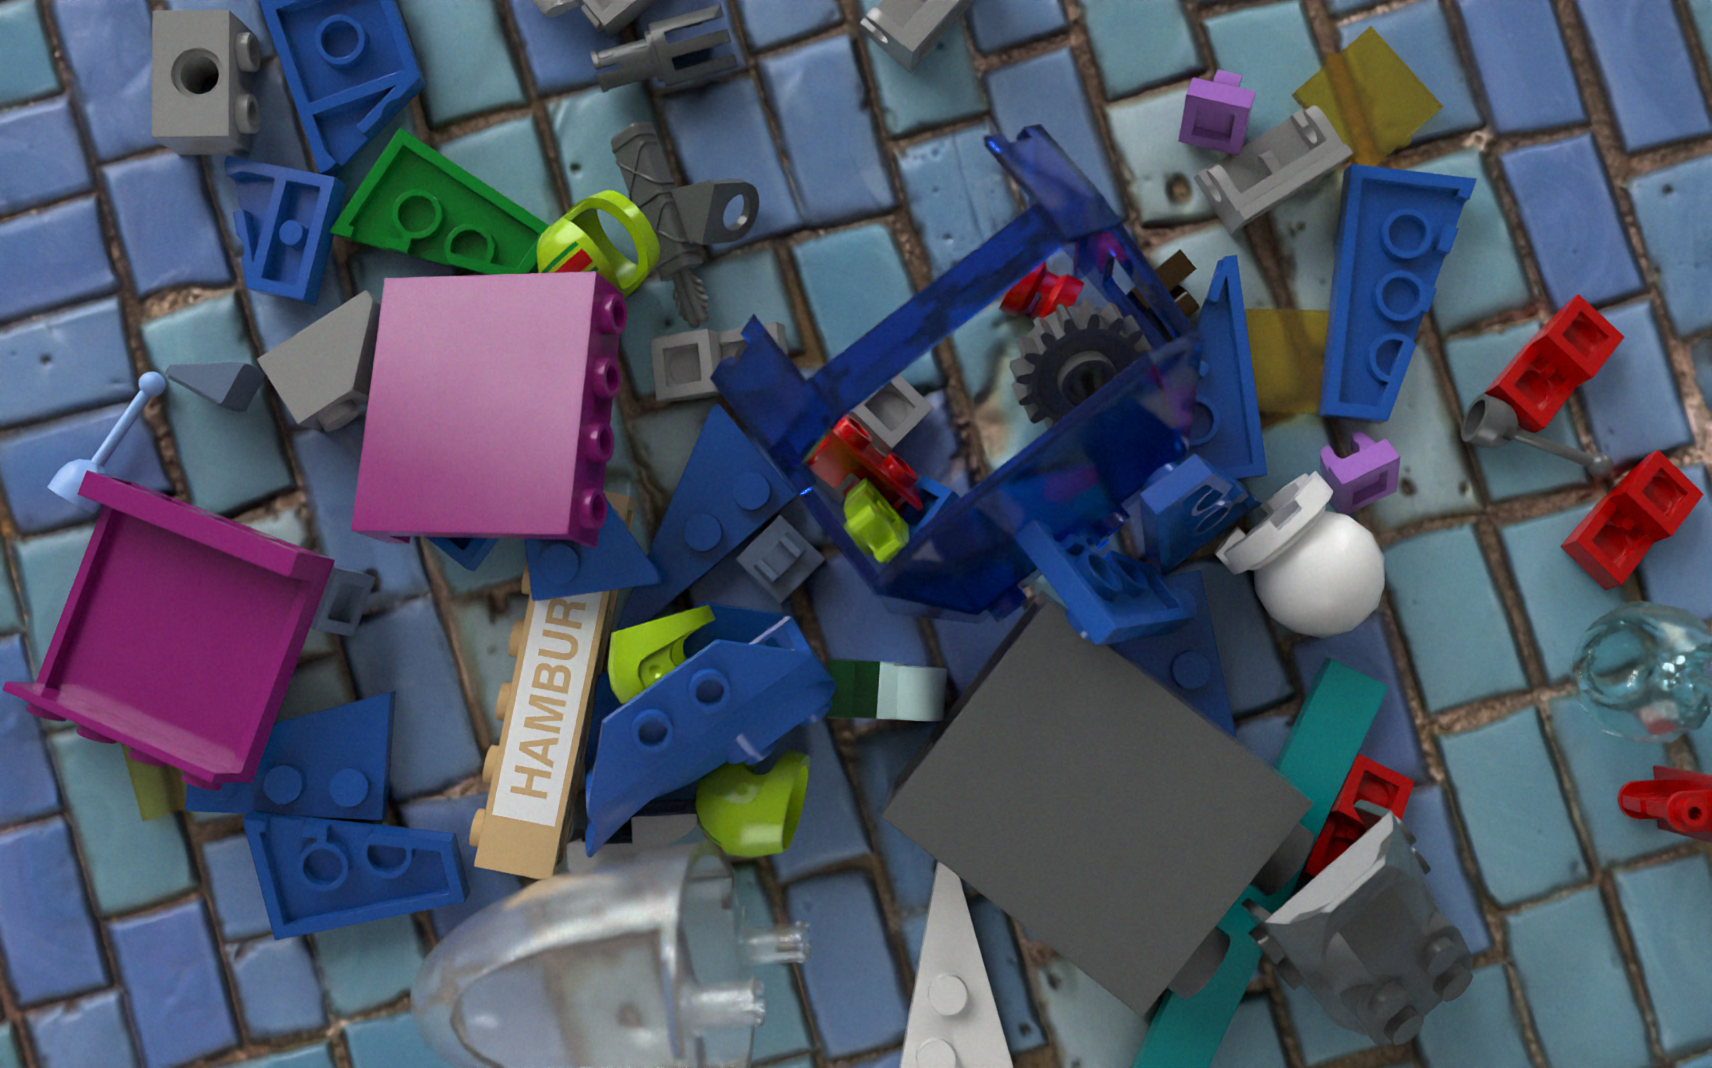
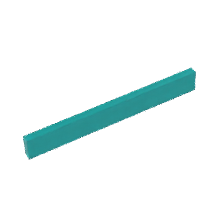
[1130,658,1389,1068]

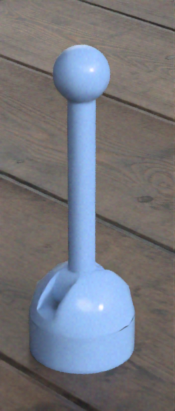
[47,372,166,514]

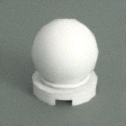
[1215,471,1385,638]

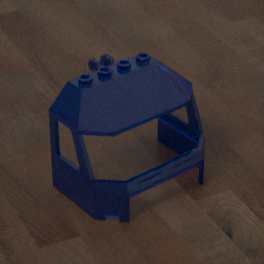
[710,124,1204,624]

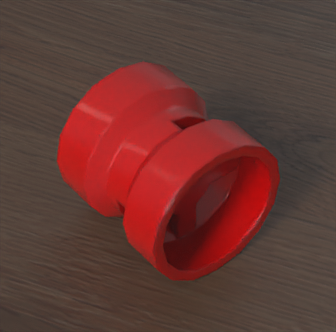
[999,253,1085,320]

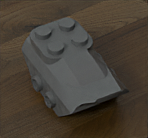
[1241,799,1473,1045]

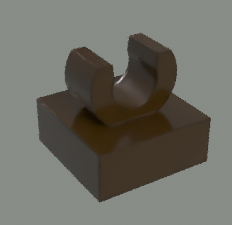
[1120,249,1200,331]

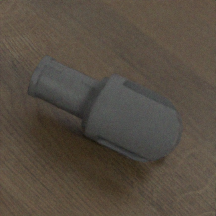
[590,4,738,93]

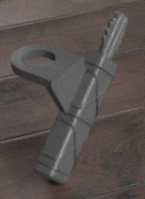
[611,122,759,328]

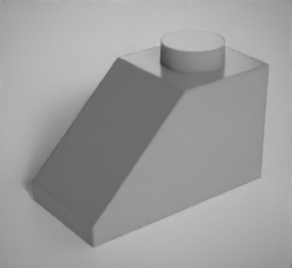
[256,290,382,432]

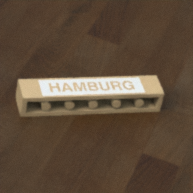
[469,491,638,882]

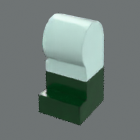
[826,658,947,721]

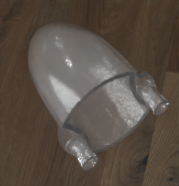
[409,841,811,1068]

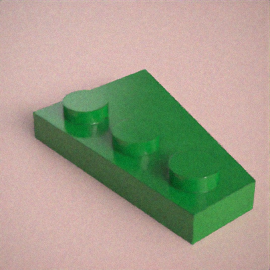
[329,128,550,275]

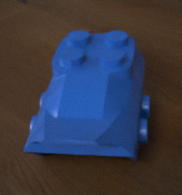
[584,601,836,858]

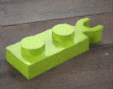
[843,477,909,563]

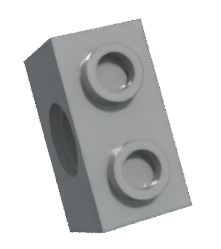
[151,10,261,155]

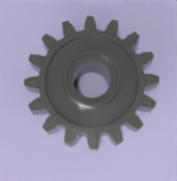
[1009,299,1155,438]

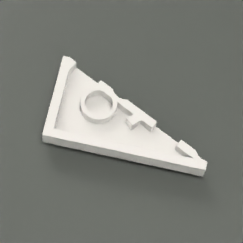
[899,860,1014,1068]

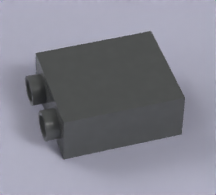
[881,590,1314,1017]

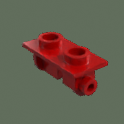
[795,405,923,517]
[1617,765,1712,843]

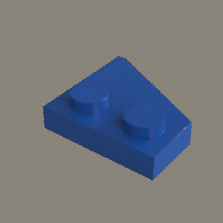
[224,155,347,306]

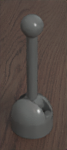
[1461,394,1614,478]

